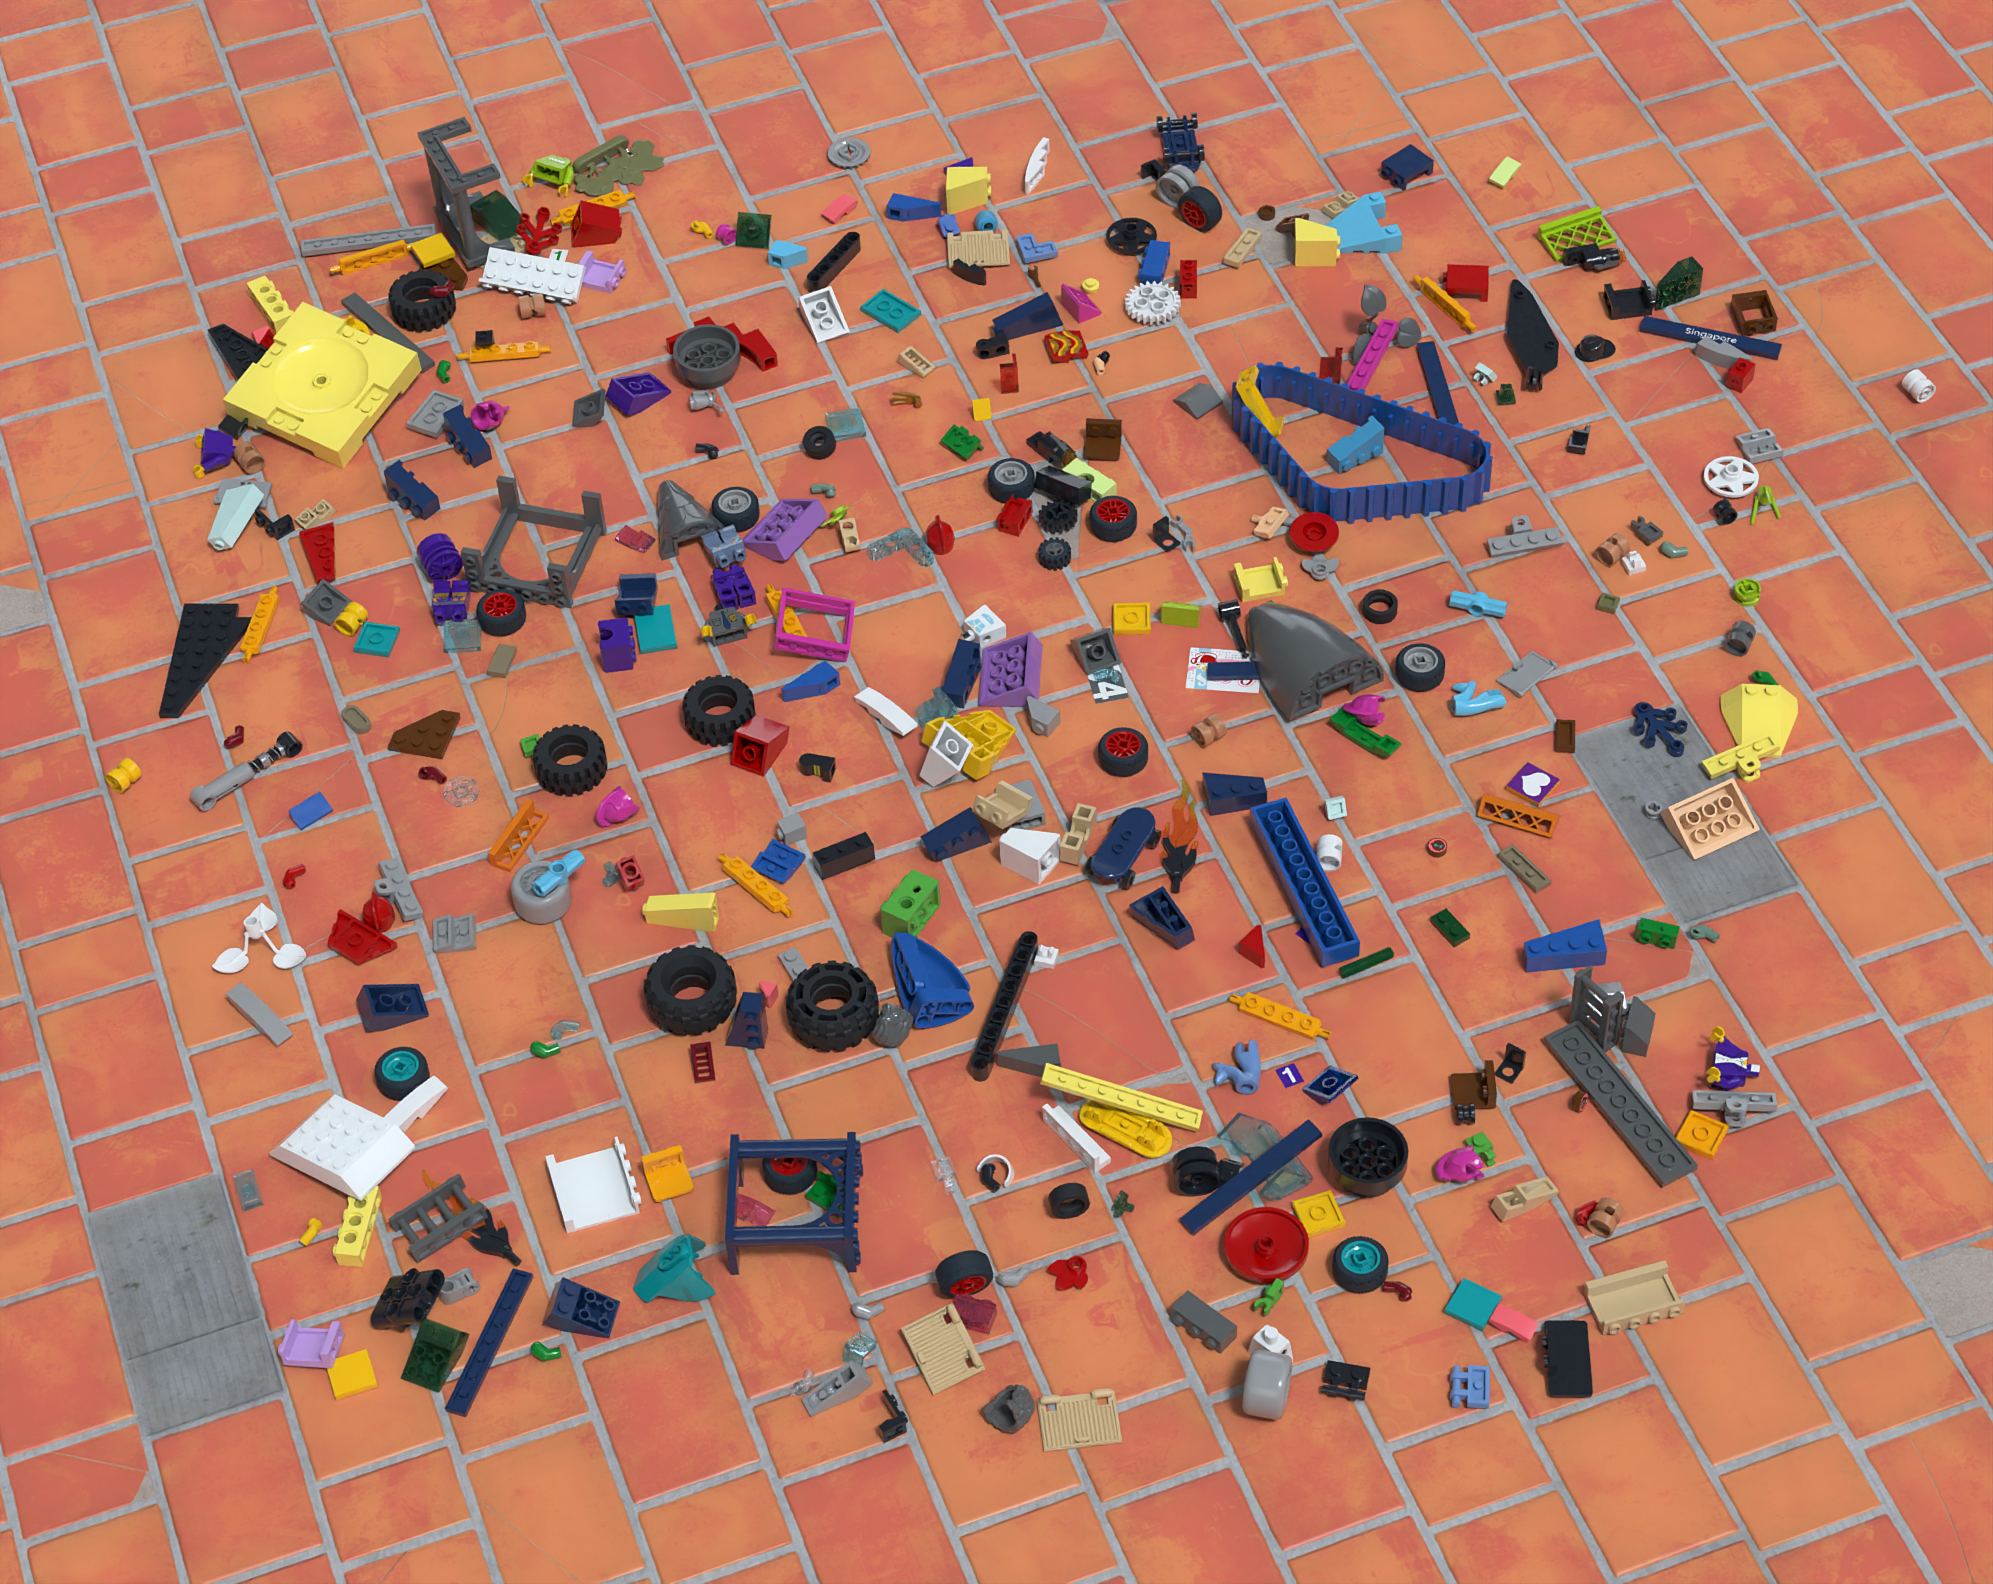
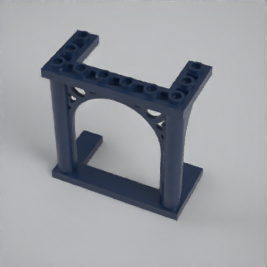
[725,1132,863,1275]

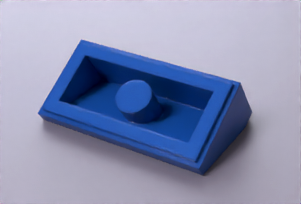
[289,792,333,830]

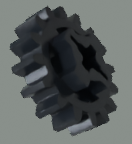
[1039,499,1078,533]

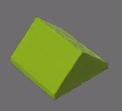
[1161,601,1203,628]

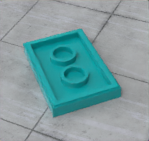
[860,289,921,333]
[634,604,677,654]

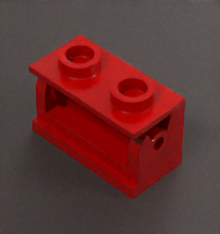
[1180,260,1197,299]
[996,494,1033,537]

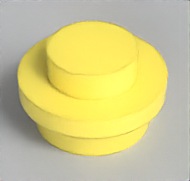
[1082,278,1099,294]

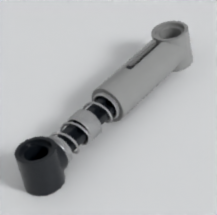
[190,731,303,811]

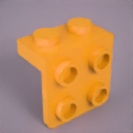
[641,1145,694,1202]

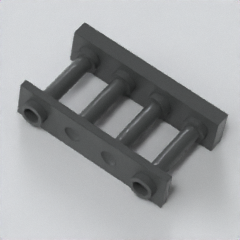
[1569,966,1624,1053]
[388,1174,488,1263]

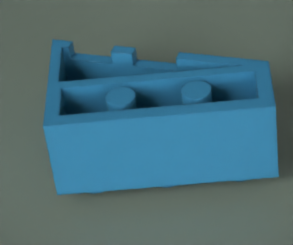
[1327,416,1384,474]

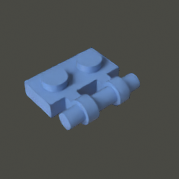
[1450,1365,1490,1408]

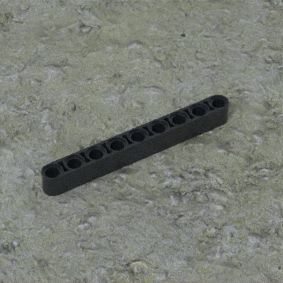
[971,931,1038,1082]

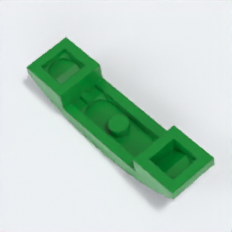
[1330,708,1401,757]

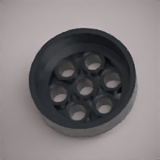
[1328,1117,1408,1198]

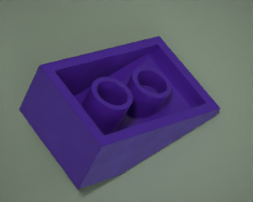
[606,372,671,415]

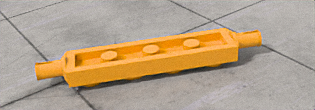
[550,190,636,227]
[329,239,415,275]
[1413,275,1477,332]
[457,341,551,362]
[765,584,807,656]
[240,586,280,663]
[718,853,794,917]
[1229,992,1332,1040]

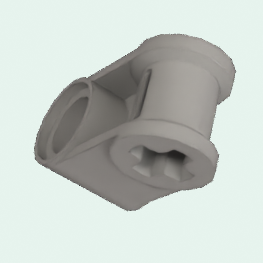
[439,1268,481,1305]

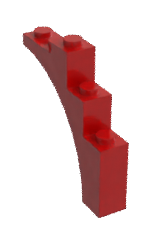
[666,316,778,372]

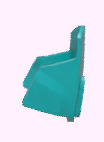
[633,1234,715,1303]

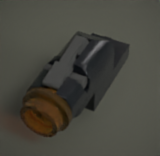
[1562,243,1626,271]
[1026,431,1078,466]

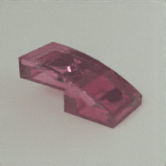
[615,525,656,553]
[737,1194,776,1226]

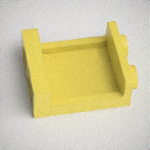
[1233,557,1288,602]

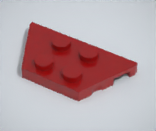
[327,909,398,965]

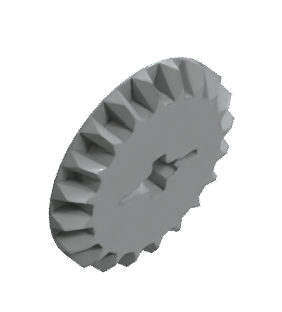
[828,138,871,169]

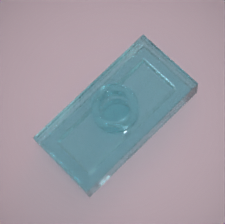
[233,1169,263,1211]

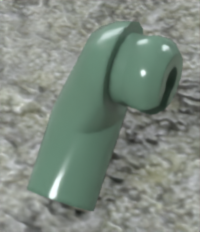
[811,483,836,497]
[1660,542,1688,558]
[1690,925,1720,943]

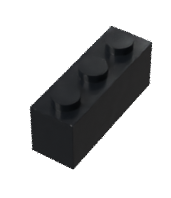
[1035,465,1092,505]
[813,832,875,880]

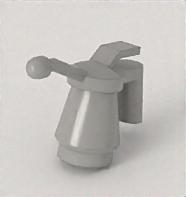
[688,390,724,413]

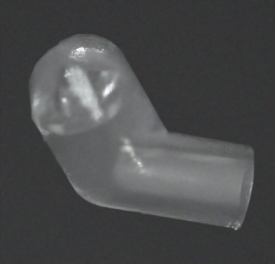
[788,1370,815,1396]

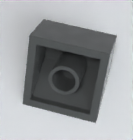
[1070,628,1121,675]

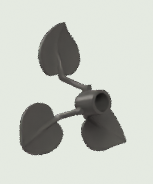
[1353,285,1421,365]

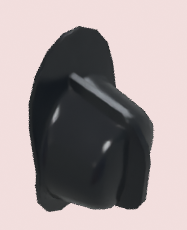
[1575,334,1616,362]

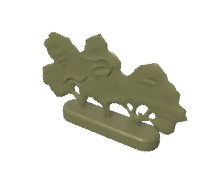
[572,135,664,196]

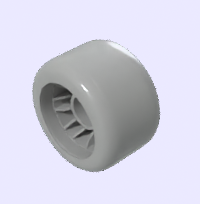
[511,861,572,924]
[1242,1350,1293,1420]

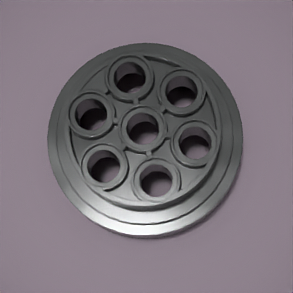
[673,324,741,389]

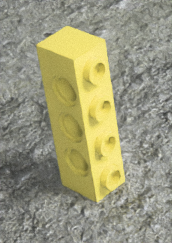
[247,276,294,334]
[333,1186,382,1267]

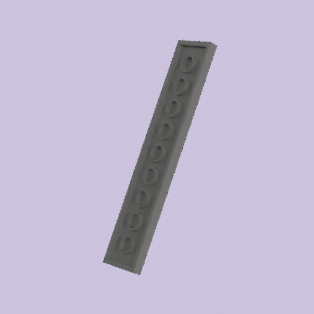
[1544,1020,1698,1187]

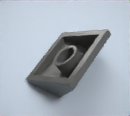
[1173,383,1223,420]
[572,388,606,427]
[301,579,352,626]

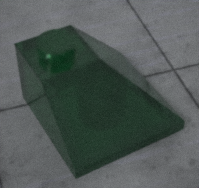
[735,212,772,249]

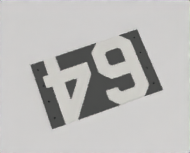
[1087,664,1129,704]

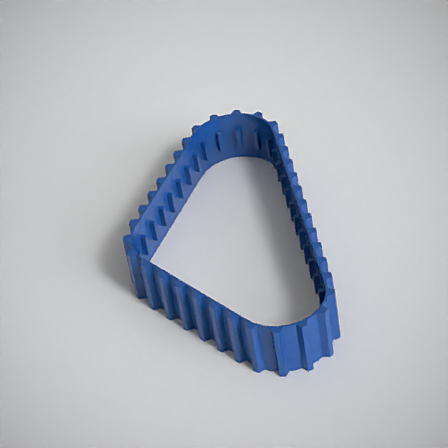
[1232,362,1493,524]

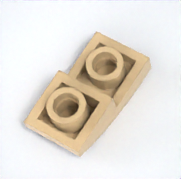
[1322,191,1359,219]
[295,499,336,530]

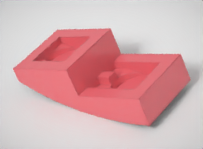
[821,194,858,224]
[1488,1304,1539,1343]

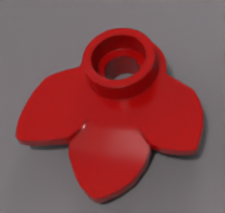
[1047,1256,1088,1291]

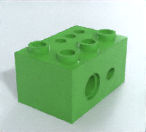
[880,869,941,937]

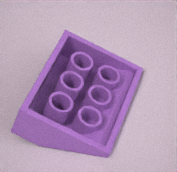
[742,499,828,561]
[979,632,1043,706]

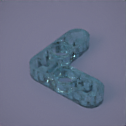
[867,527,934,567]

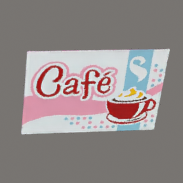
[1186,647,1260,693]

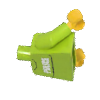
[523,155,574,198]

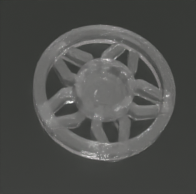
[443,776,479,807]

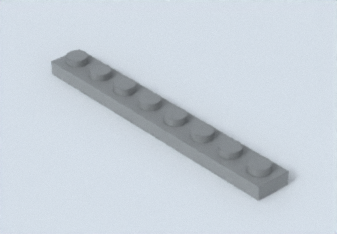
[301,224,436,256]

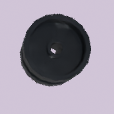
[1171,1146,1221,1197]

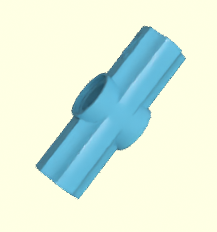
[1449,590,1508,618]
[532,849,585,897]

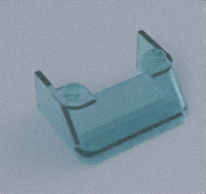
[1217,1113,1313,1200]

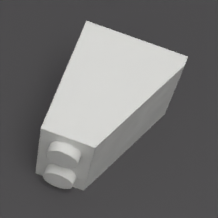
[919,721,973,787]
[999,828,1061,885]

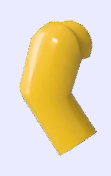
[691,221,714,239]
[299,1218,322,1246]

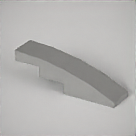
[225,982,293,1048]

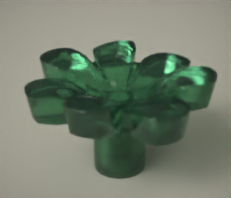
[1111,1190,1134,1218]

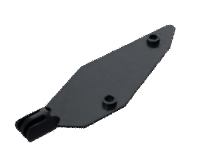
[1507,279,1559,391]

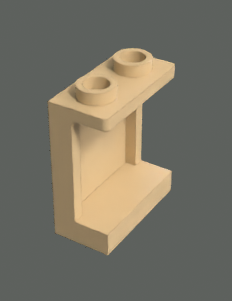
[972,780,1033,829]

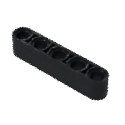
[807,232,861,293]

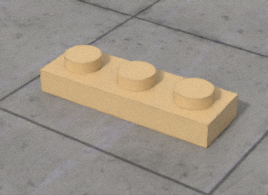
[1223,227,1262,268]

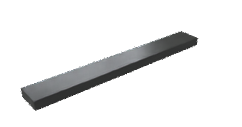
[341,293,435,374]

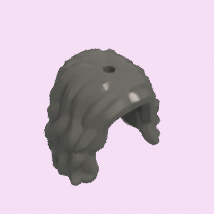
[872,1002,913,1047]
[983,1384,1035,1433]

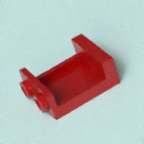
[1443,264,1489,302]

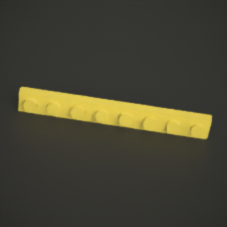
[1040,1063,1203,1132]

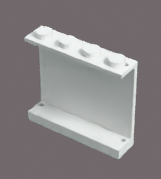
[545,1137,642,1233]

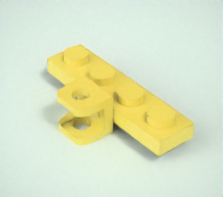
[1702,732,1780,783]

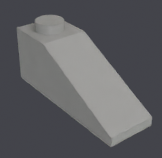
[802,1360,873,1417]

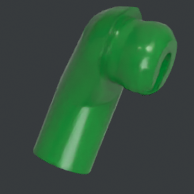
[436,360,451,383]
[1752,670,1779,685]
[530,1041,561,1058]
[531,1341,562,1361]

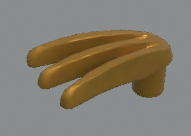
[891,391,922,407]

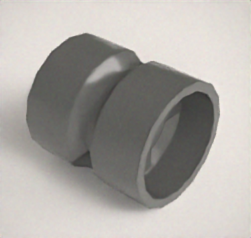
[1724,621,1756,656]

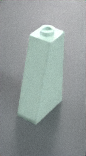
[207,484,264,551]

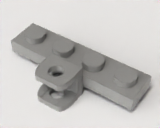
[1486,515,1563,558]
[373,858,423,921]
[1692,1090,1777,1127]

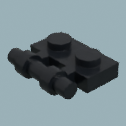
[1321,1360,1371,1401]

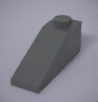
[997,1043,1061,1077]

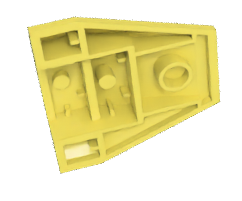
[1720,684,1798,758]

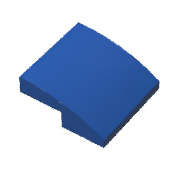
[751,839,806,884]

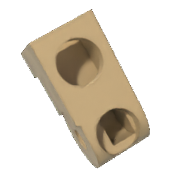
[839,518,860,553]

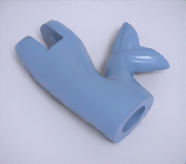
[1213,1040,1261,1095]

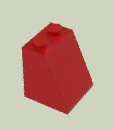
[571,200,622,247]
[731,715,790,776]

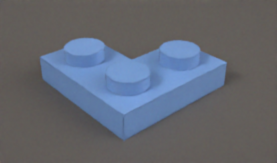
[1016,233,1058,263]

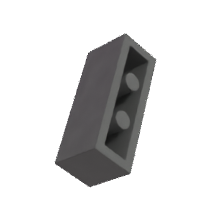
[1171,1290,1237,1354]

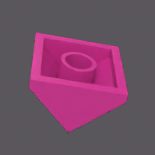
[1061,283,1102,324]

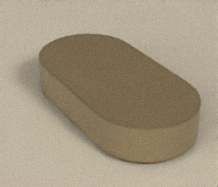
[341,705,371,734]

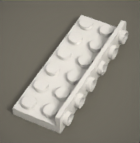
[478,247,586,305]

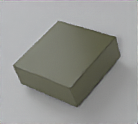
[1596,593,1620,614]

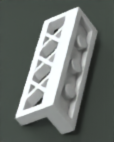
[1042,1104,1111,1173]

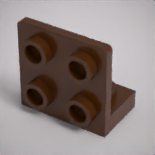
[1084,418,1122,460]
[1451,1060,1497,1109]

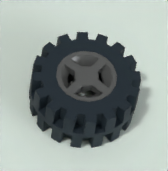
[1038,537,1071,571]

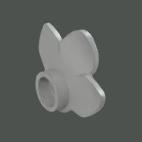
[1302,552,1339,580]

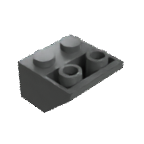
[1619,996,1656,1057]

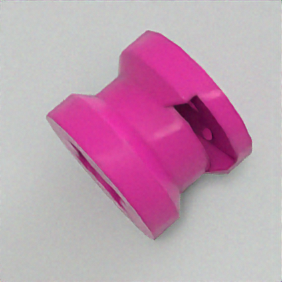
[716,223,737,245]

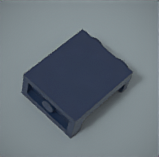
[1381,144,1434,190]
[615,573,658,615]

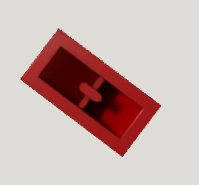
[1239,925,1265,968]

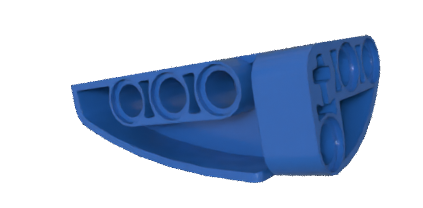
[891,932,974,1028]

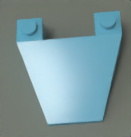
[1325,191,1402,254]

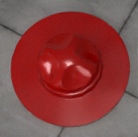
[1290,512,1339,553]

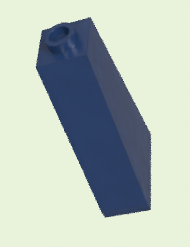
[992,292,1063,340]

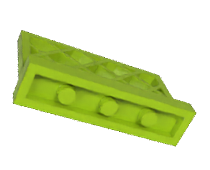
[1536,206,1617,263]

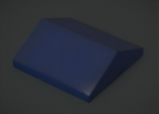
[1302,1065,1359,1105]

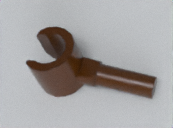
[1027,266,1041,288]

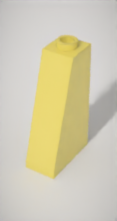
[642,893,719,933]

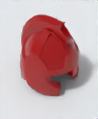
[925,515,955,555]
[362,892,395,933]

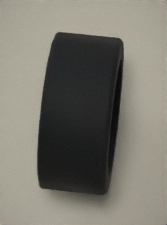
[1363,589,1398,624]
[1048,1183,1090,1219]

